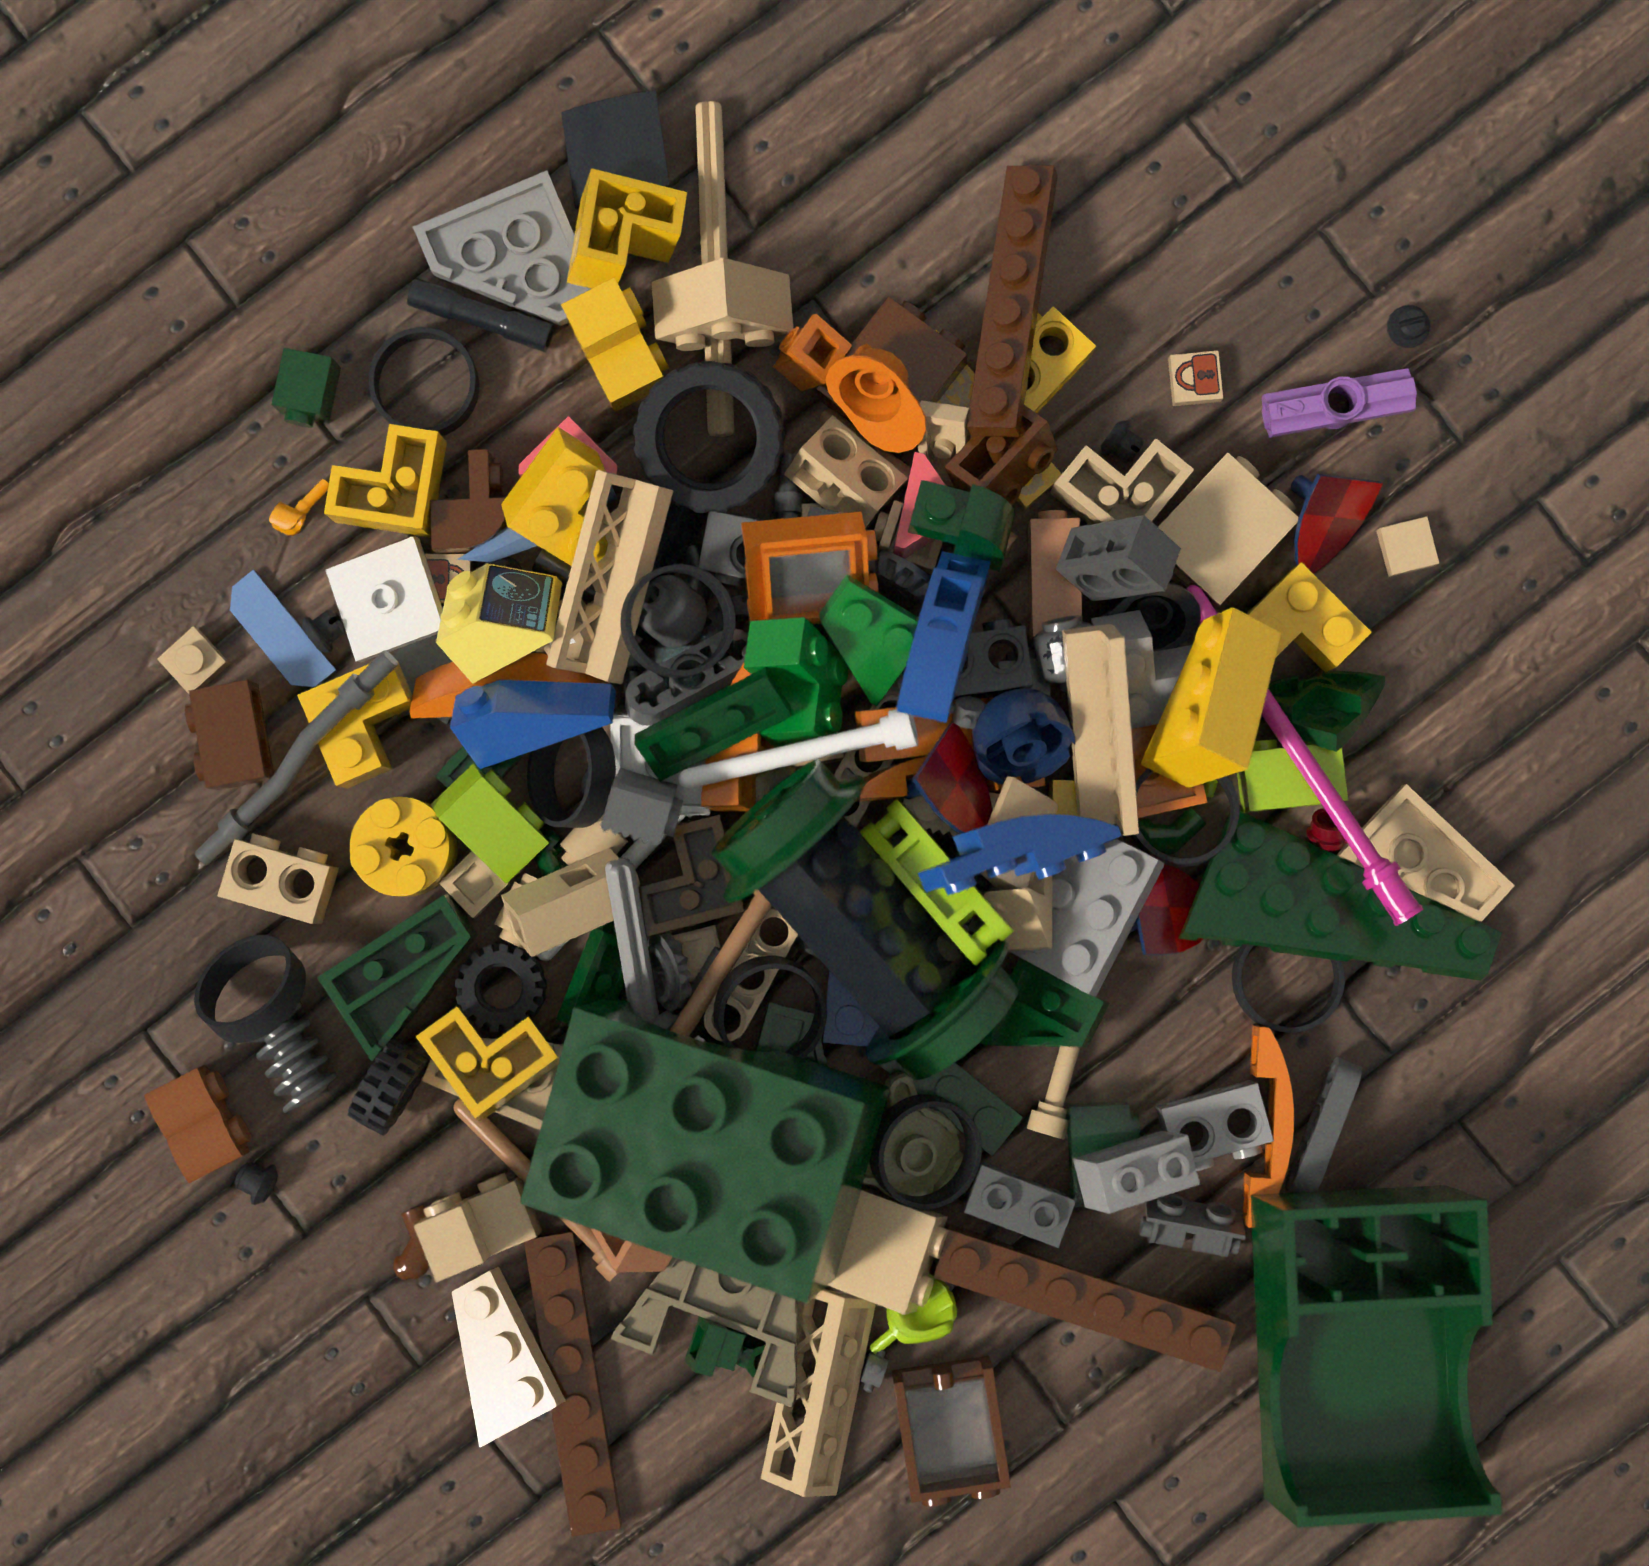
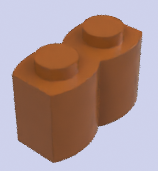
[144,1065,251,1183]

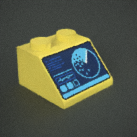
[436,563,562,684]

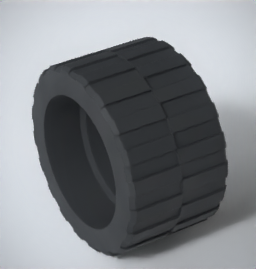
[633,361,785,513]

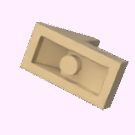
[918,400,973,487]
[984,872,1052,952]

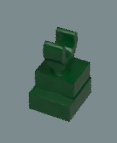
[685,1316,766,1377]

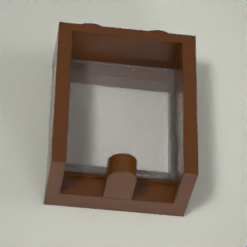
[892,1355,1011,1507]

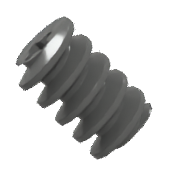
[249,1001,338,1114]

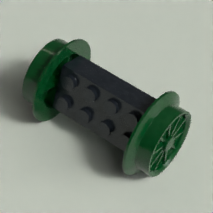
[712,759,1019,1080]

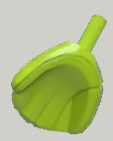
[870,1273,957,1354]

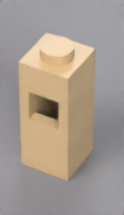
[501,848,640,957]

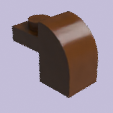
[430,449,508,554]

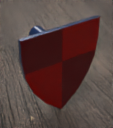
[1291,474,1383,574]
[904,720,993,834]
[1129,864,1204,956]

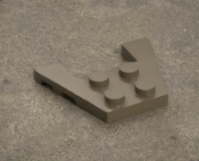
[611,1257,798,1408]

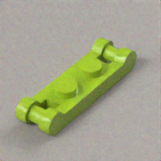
[860,798,1014,965]

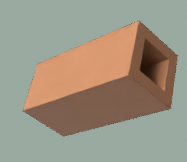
[1027,510,1082,642]

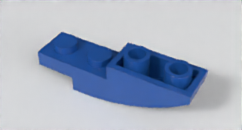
[896,551,990,723]
[918,814,1122,896]

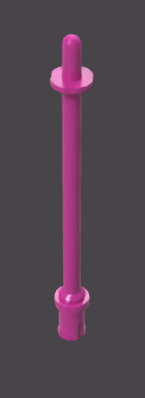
[1186,585,1423,926]

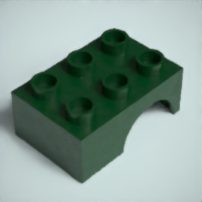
[520,996,891,1304]
[1251,1185,1502,1528]

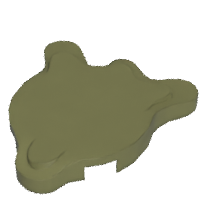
[863,1072,970,1200]

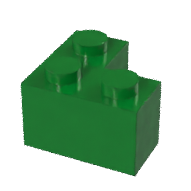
[744,617,848,748]

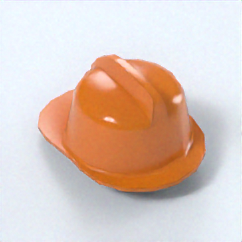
[826,343,927,453]

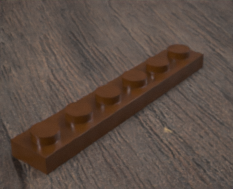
[967,165,1058,437]
[524,1230,622,1537]

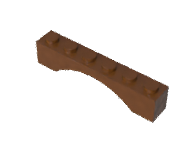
[931,1222,1236,1372]

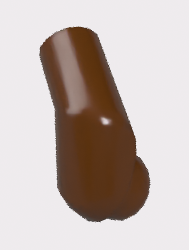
[393,1204,430,1280]

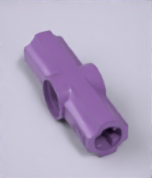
[1261,368,1417,438]

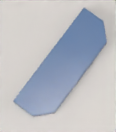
[230,570,337,688]

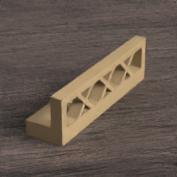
[546,470,673,684]
[1062,624,1139,836]
[761,1288,876,1497]

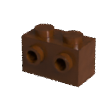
[945,405,1058,505]
[185,680,274,790]

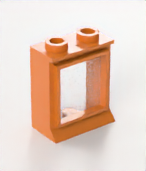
[741,511,879,624]

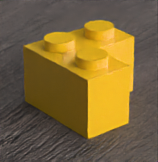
[567,168,687,289]
[561,277,669,412]
[324,424,447,537]
[501,427,608,566]
[1247,562,1372,672]
[297,660,413,789]
[416,1007,559,1122]

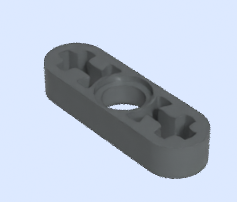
[625,629,748,726]
[1286,1057,1362,1193]

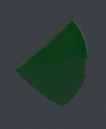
[1268,671,1385,752]

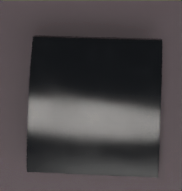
[561,90,670,209]

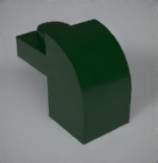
[908,480,1015,572]

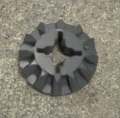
[868,550,930,603]
[647,932,692,1011]

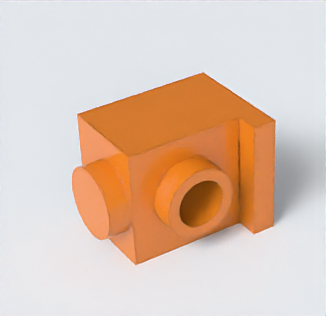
[773,314,852,391]

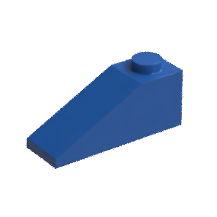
[450,680,616,769]

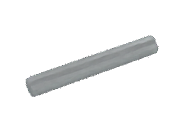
[605,858,659,1023]

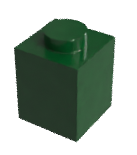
[271,348,341,428]

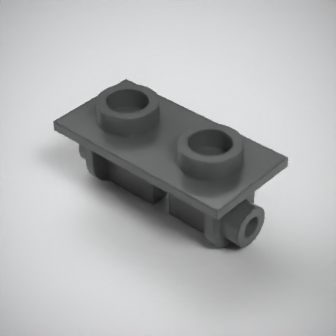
[1139,1193,1246,1257]

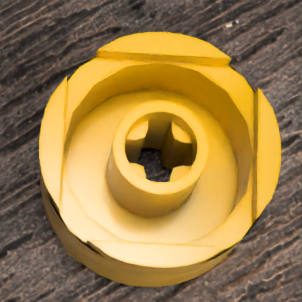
[350,797,458,897]

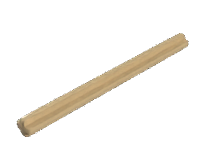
[695,101,734,437]

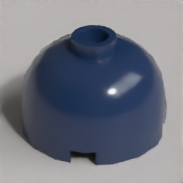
[972,689,1076,784]

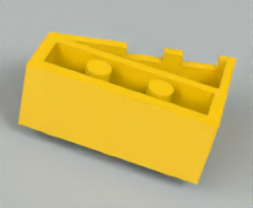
[1140,607,1281,788]

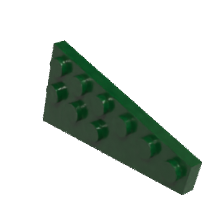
[1178,810,1502,980]

